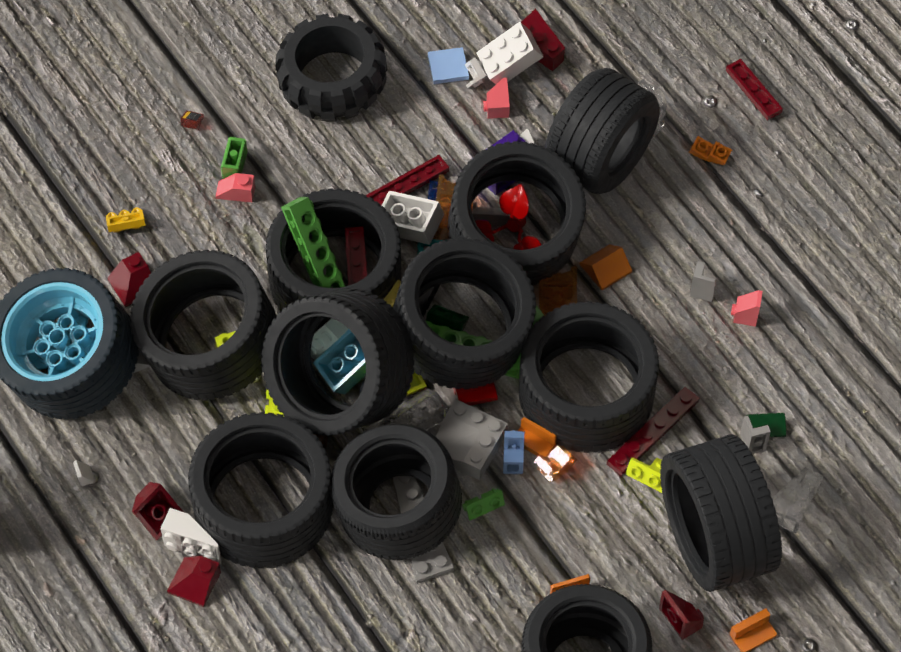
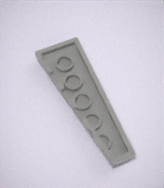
[392,476,454,584]

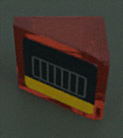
[180,110,204,130]

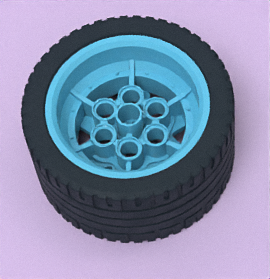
[0,268,139,419]

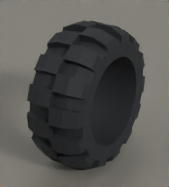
[275,14,387,121]

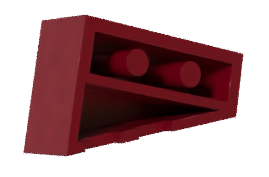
[521,8,565,72]

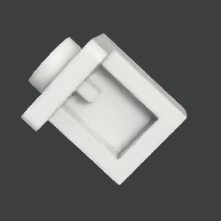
[465,58,487,88]

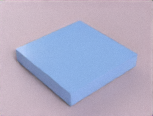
[428,47,469,84]

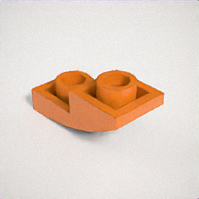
[689,136,732,165]

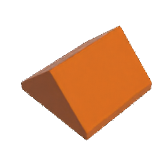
[579,244,632,290]

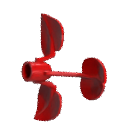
[475,184,542,250]

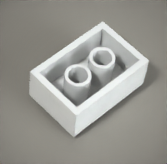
[476,22,543,84]
[382,191,444,245]

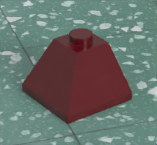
[107,252,151,308]
[132,482,183,540]
[167,556,221,607]
[659,590,704,640]

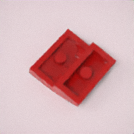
[453,382,498,406]

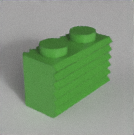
[221,137,248,179]

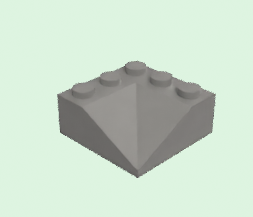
[436,399,508,480]

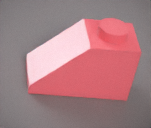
[483,77,510,119]
[216,173,255,203]
[731,290,763,327]

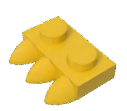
[106,207,146,233]

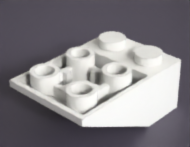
[161,508,221,564]

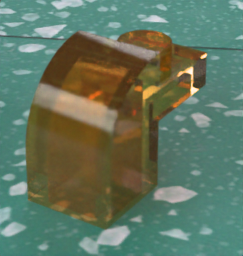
[534,445,577,482]

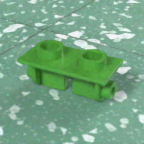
[462,488,505,521]

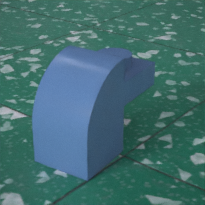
[503,430,525,474]

